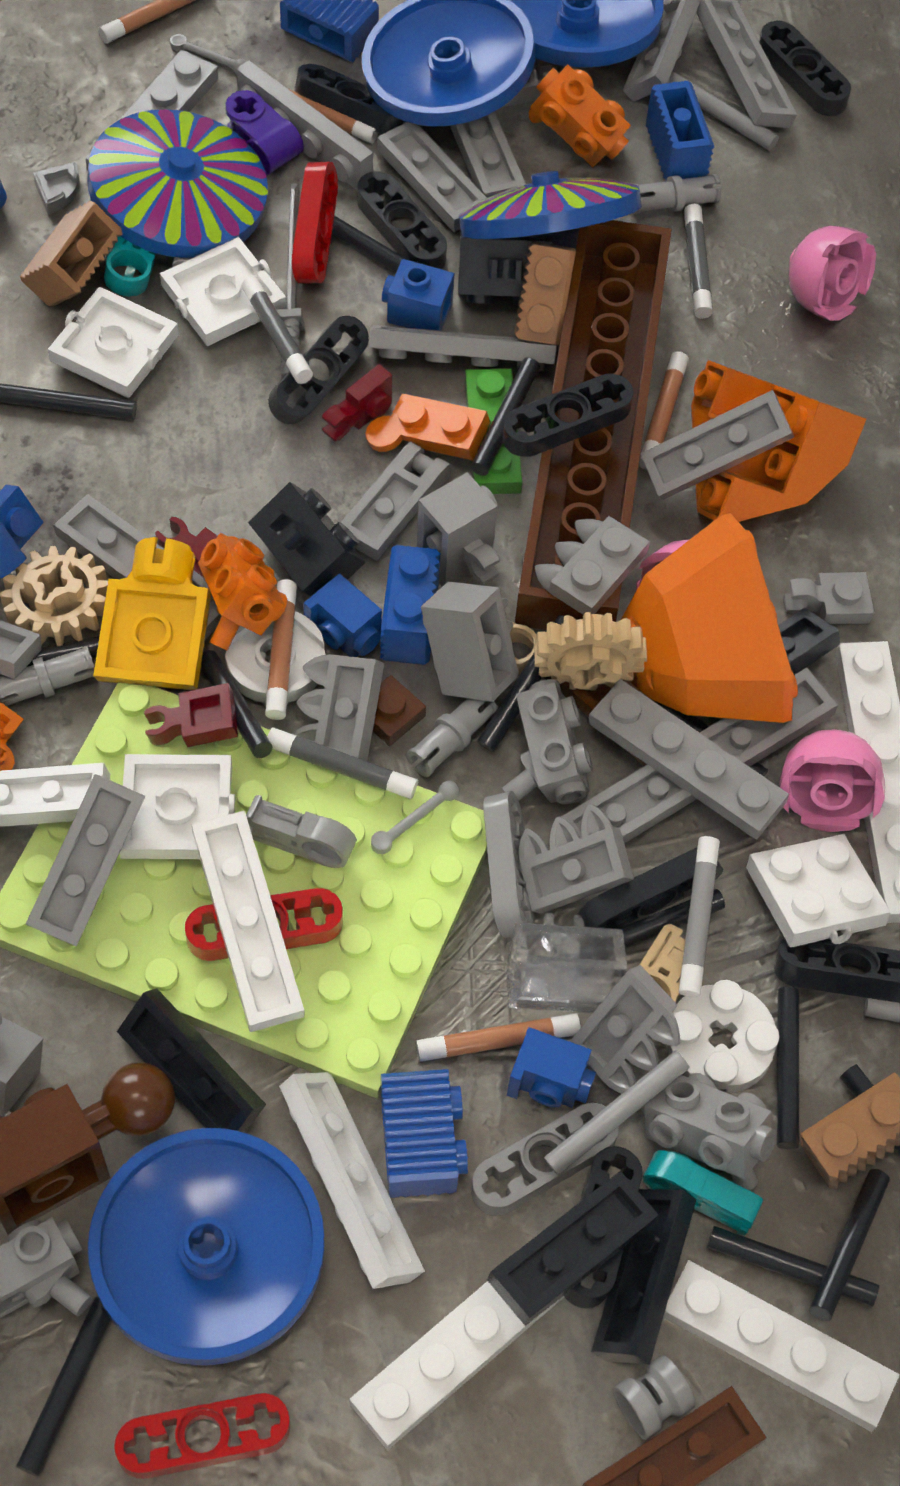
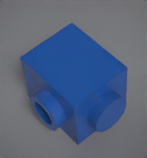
[382,259,454,331]

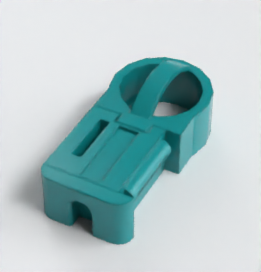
[104,236,156,297]
[643,1150,763,1236]

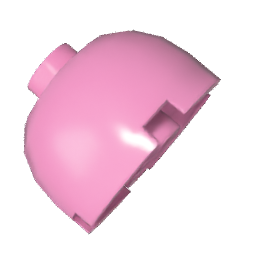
[789,226,876,320]
[779,729,885,832]

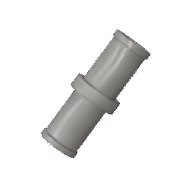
[634,174,722,214]
[0,646,95,706]
[406,698,498,777]

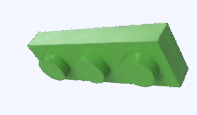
[465,368,522,494]

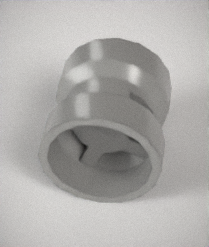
[612,1355,696,1440]

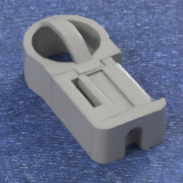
[246,795,357,868]

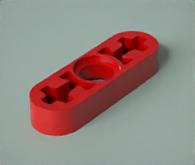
[292,162,338,284]
[185,888,343,961]
[114,1393,290,1479]

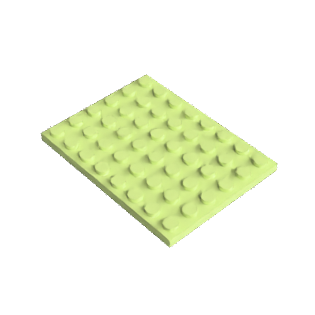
[0,682,487,1099]

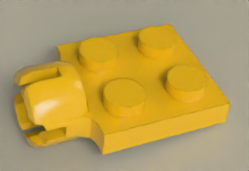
[93,537,211,690]

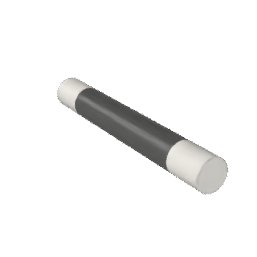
[684,204,713,319]
[241,276,313,384]
[267,727,418,799]

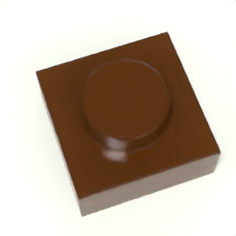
[373,675,426,747]

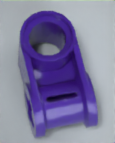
[225,90,304,175]

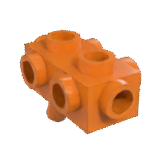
[528,64,631,167]
[198,533,287,651]

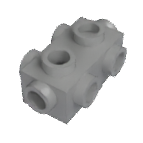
[502,679,593,804]
[641,1073,777,1191]
[0,1217,92,1318]

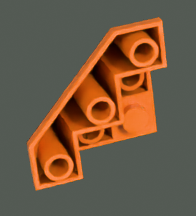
[691,360,867,522]
[621,513,798,723]

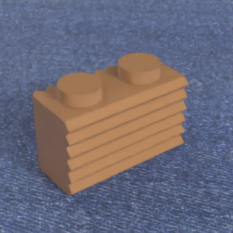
[20,200,122,306]
[514,241,576,345]
[800,1072,900,1190]

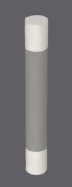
[679,836,720,997]

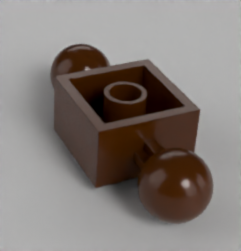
[0,1063,175,1235]

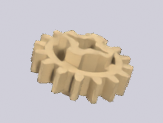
[0,546,108,646]
[534,612,647,691]

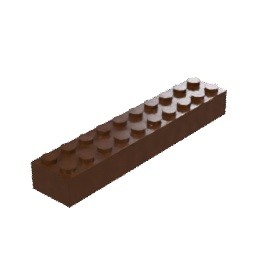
[515,220,672,631]

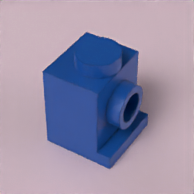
[303,573,382,657]
[507,1027,596,1108]

